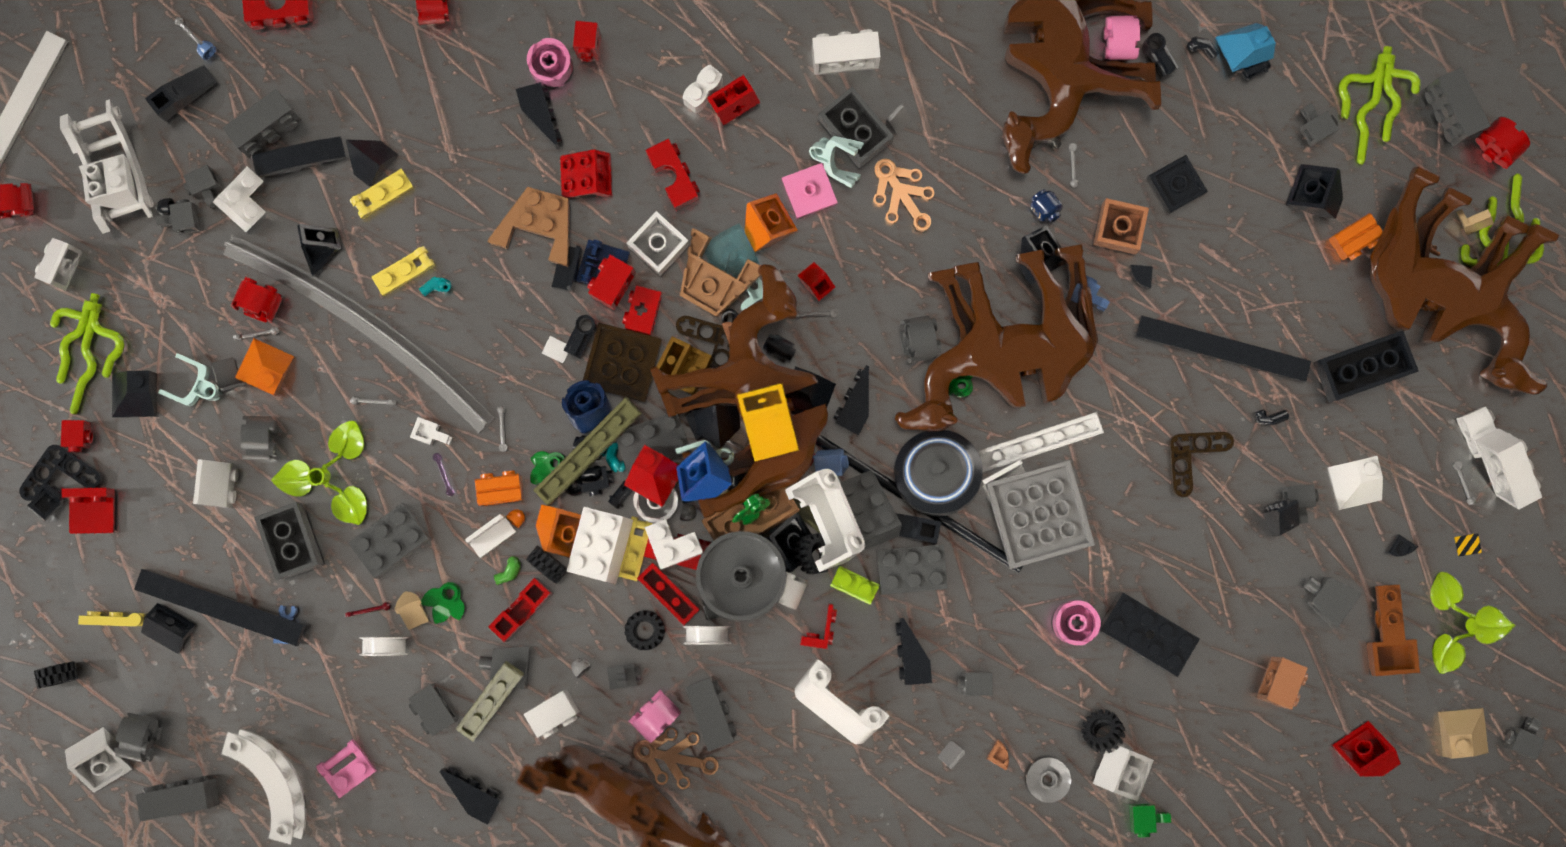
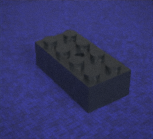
[1314,330,1419,403]
[1099,592,1200,677]

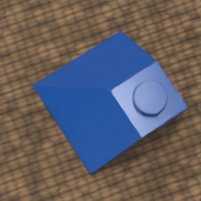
[676,441,731,502]

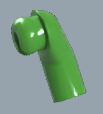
[494,556,521,585]

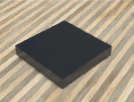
[1148,155,1208,214]

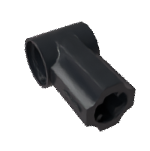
[1142,33,1179,78]
[563,315,597,359]

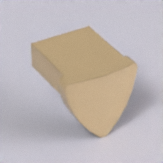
[1456,209,1494,235]
[395,591,429,630]

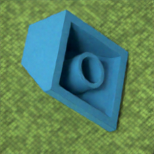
[1216,23,1276,72]

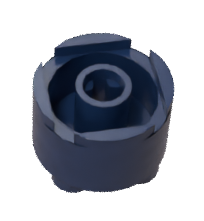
[562,380,612,433]

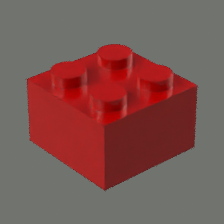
[587,255,636,311]

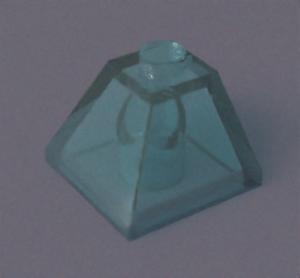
[704,223,760,278]

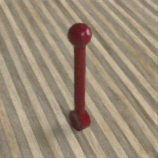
[345,602,391,617]

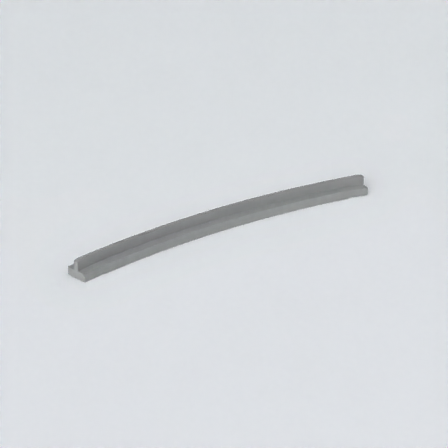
[223,235,495,434]

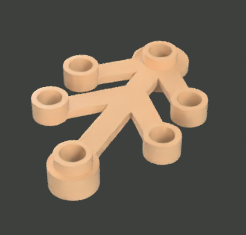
[873,159,934,232]
[633,727,719,790]

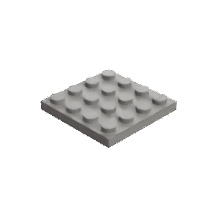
[985,460,1095,569]

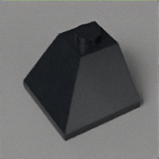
[1287,164,1343,219]
[1019,225,1066,285]
[785,366,836,415]
[112,370,157,418]
[761,512,817,573]

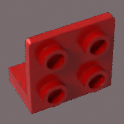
[560,149,612,198]
[62,488,115,534]
[800,604,837,649]

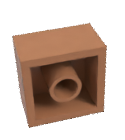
[1093,198,1149,255]
[1256,656,1308,710]

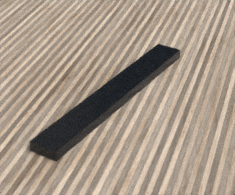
[1135,316,1311,383]
[134,569,306,646]

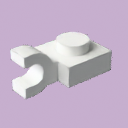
[410,417,453,445]

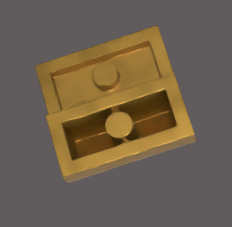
[656,336,714,395]

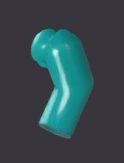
[418,277,451,297]
[606,443,626,472]

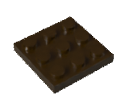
[583,322,662,403]

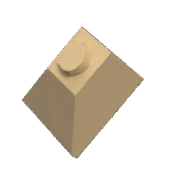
[1438,708,1489,758]

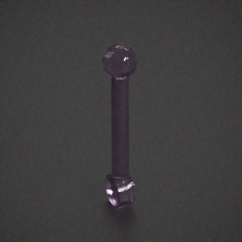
[433,453,454,497]

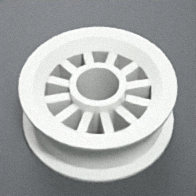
[683,626,732,644]
[359,637,409,656]

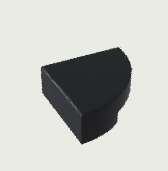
[1130,265,1153,289]
[1386,534,1418,557]

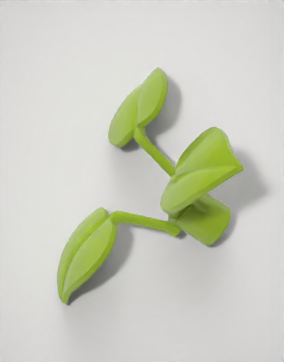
[271,421,367,525]
[1430,572,1515,674]

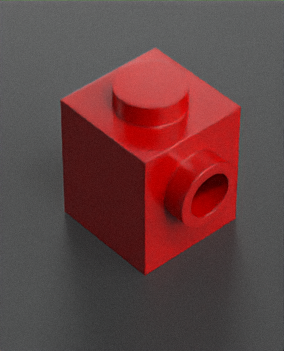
[797,262,836,301]
[61,420,93,452]

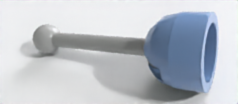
[175,17,217,60]

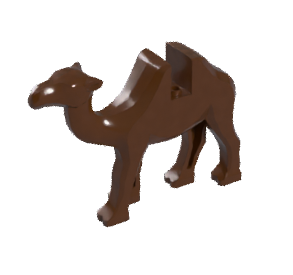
[1003,0,1161,174]
[1370,166,1559,395]
[895,244,1099,431]
[650,264,828,518]
[517,745,737,847]

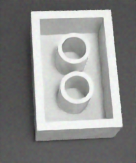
[812,29,881,75]
[1475,428,1542,509]
[566,507,633,584]

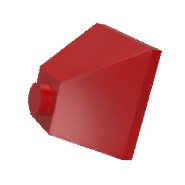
[624,445,678,507]
[1332,721,1401,777]

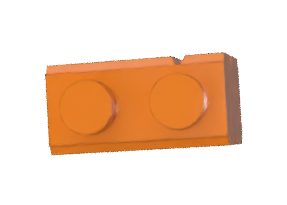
[1329,213,1383,261]
[475,470,524,507]

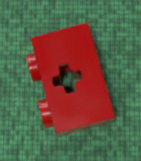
[573,21,601,62]
[707,74,760,125]
[622,285,663,336]

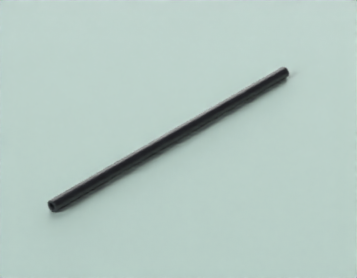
[816,434,1023,573]

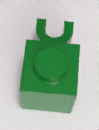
[1129,803,1171,837]

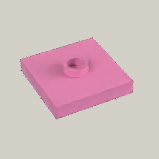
[782,163,838,219]

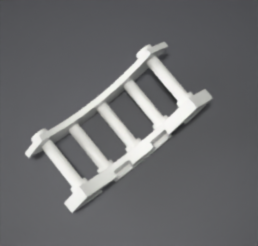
[60,99,154,234]
[222,729,307,844]

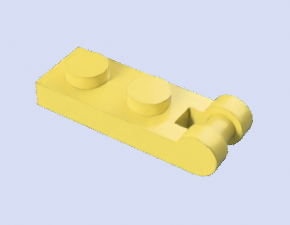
[350,168,414,219]
[372,246,435,296]
[618,516,653,581]
[78,611,146,626]

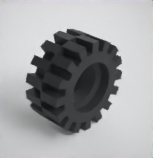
[794,533,832,574]
[526,545,567,584]
[624,610,665,651]
[33,661,79,689]
[1081,709,1126,754]

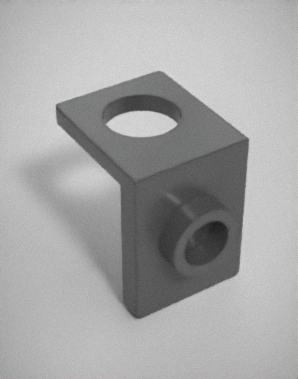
[211,357,245,392]

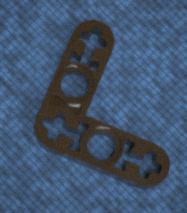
[676,315,730,368]
[1169,432,1234,498]

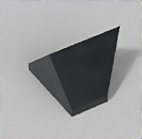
[346,139,398,187]
[297,224,341,277]
[694,405,740,449]

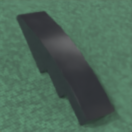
[251,136,346,177]

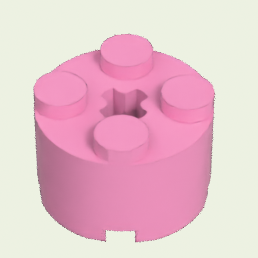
[1103,16,1140,60]
[527,38,573,87]
[1052,600,1101,645]
[628,690,682,743]

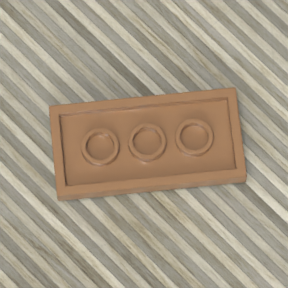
[701,488,800,540]

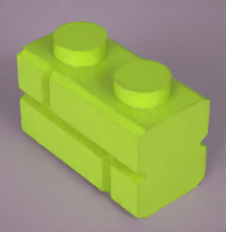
[830,566,880,605]

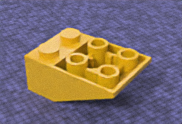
[737,384,799,461]

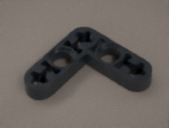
[19,445,104,501]

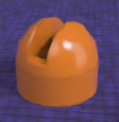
[506,509,525,528]

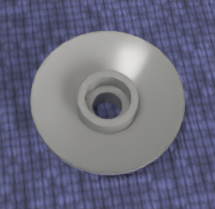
[1026,757,1071,803]

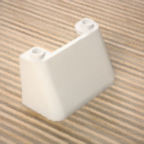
[785,469,865,572]
[795,658,889,744]

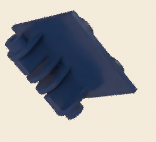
[576,239,630,284]

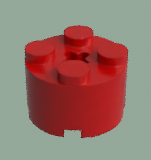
[416,0,450,25]
[1475,117,1530,169]
[0,183,34,219]
[230,277,283,323]

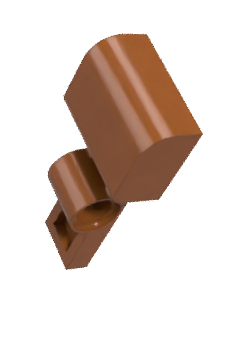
[1367,584,1420,676]

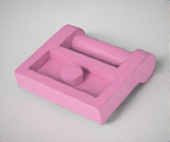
[316,739,377,798]

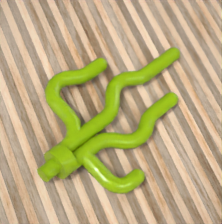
[1339,46,1421,165]
[1461,173,1544,267]
[50,293,125,415]

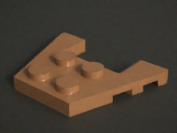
[488,187,570,267]
[680,228,761,317]

